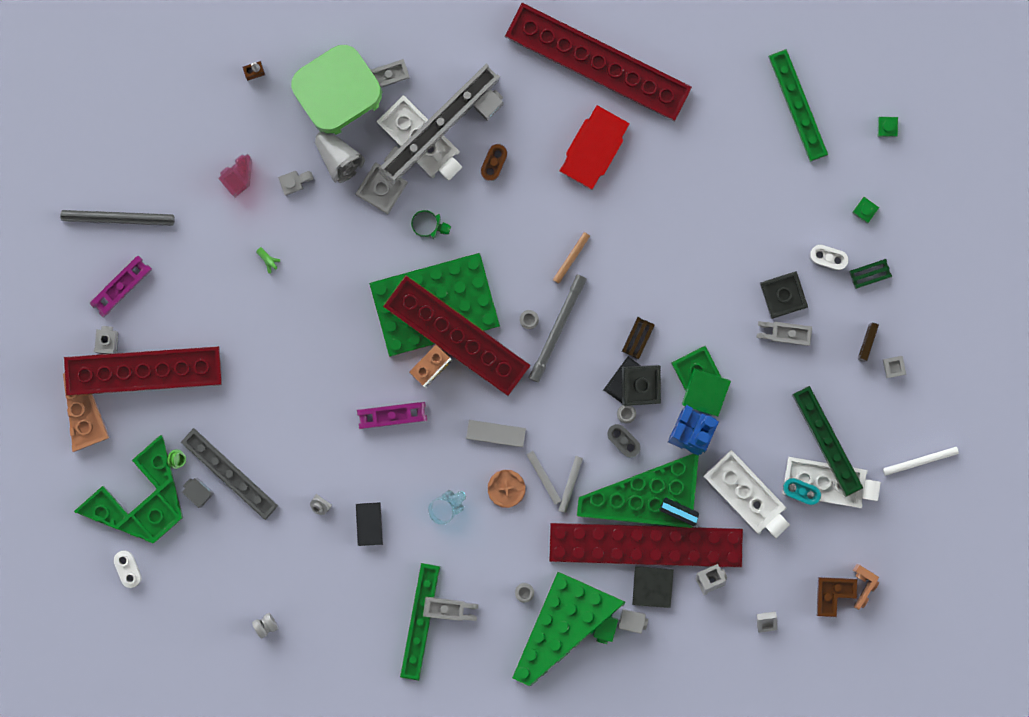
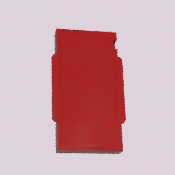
[559,105,630,190]

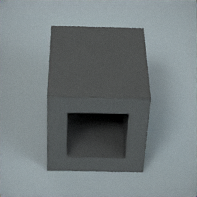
[182,478,214,508]

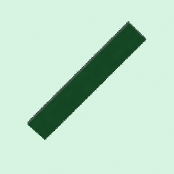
[792,386,863,497]

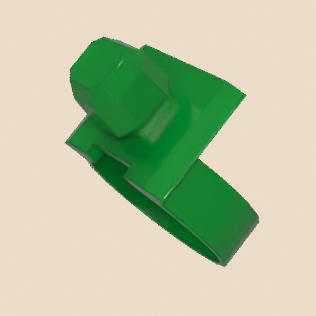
[411,210,451,239]

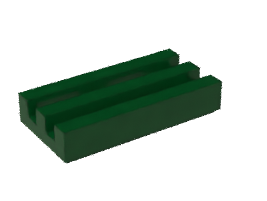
[849,259,892,289]

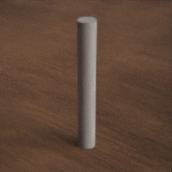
[527,451,561,504]
[558,456,583,513]

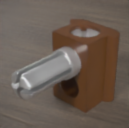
[243,61,265,81]

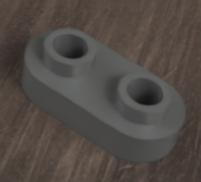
[607,424,640,457]

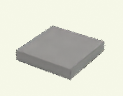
[355,162,408,215]

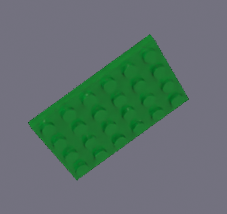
[369,253,500,357]

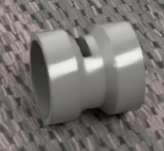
[252,613,278,639]

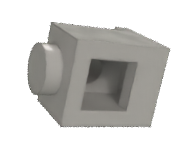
[94,326,118,354]
[695,564,727,595]

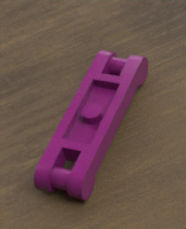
[90,255,152,317]
[357,402,427,429]

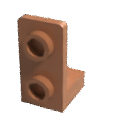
[853,564,879,610]

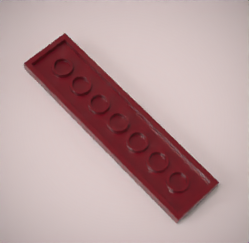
[383,275,531,396]
[64,346,222,396]

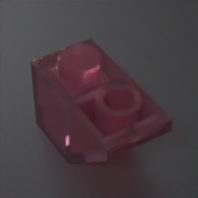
[218,154,252,198]

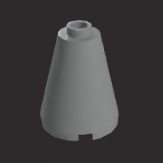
[315,132,365,183]

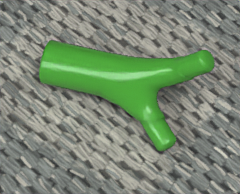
[256,247,280,274]

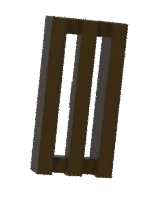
[621,317,655,359]
[858,322,879,362]

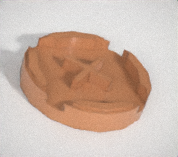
[488,470,525,508]

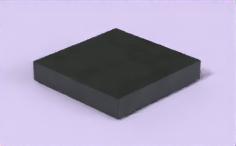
[760,271,808,319]
[622,365,661,406]
[632,566,674,608]

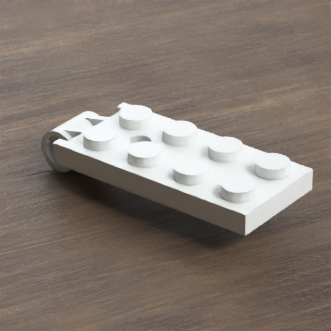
[376,95,462,181]
[703,450,790,538]
[782,457,881,508]

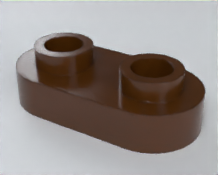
[481,144,507,181]

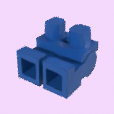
[667,405,719,455]

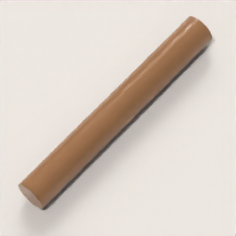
[553,232,590,284]

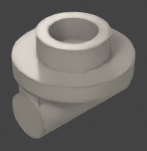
[310,494,332,515]

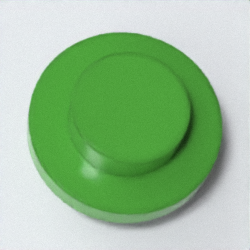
[167,449,186,469]

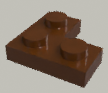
[816,577,858,617]

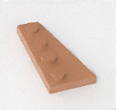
[63,373,109,452]

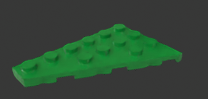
[577,453,699,528]
[512,572,625,686]

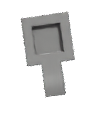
[278,171,314,196]

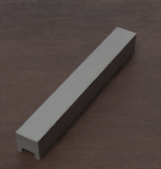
[379,63,500,185]

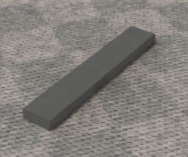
[181,428,279,520]

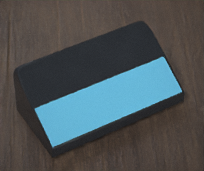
[659,498,699,526]

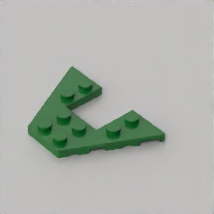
[74,435,183,544]

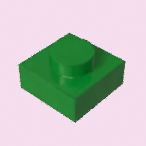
[877,117,898,137]
[852,197,880,224]

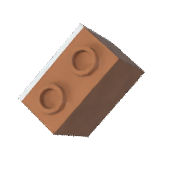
[409,345,452,388]

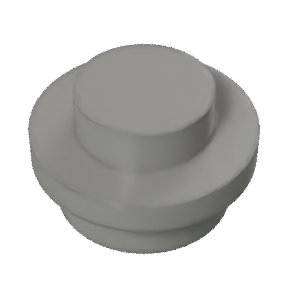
[520,310,539,329]
[617,405,636,423]
[515,583,534,602]

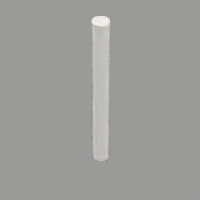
[883,447,959,476]

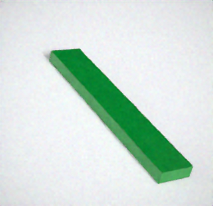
[768,49,828,162]
[400,563,440,681]

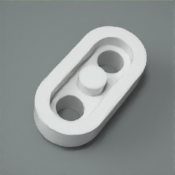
[810,245,848,270]
[114,551,141,588]

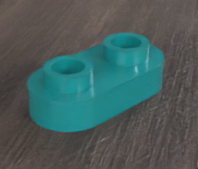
[783,478,821,505]

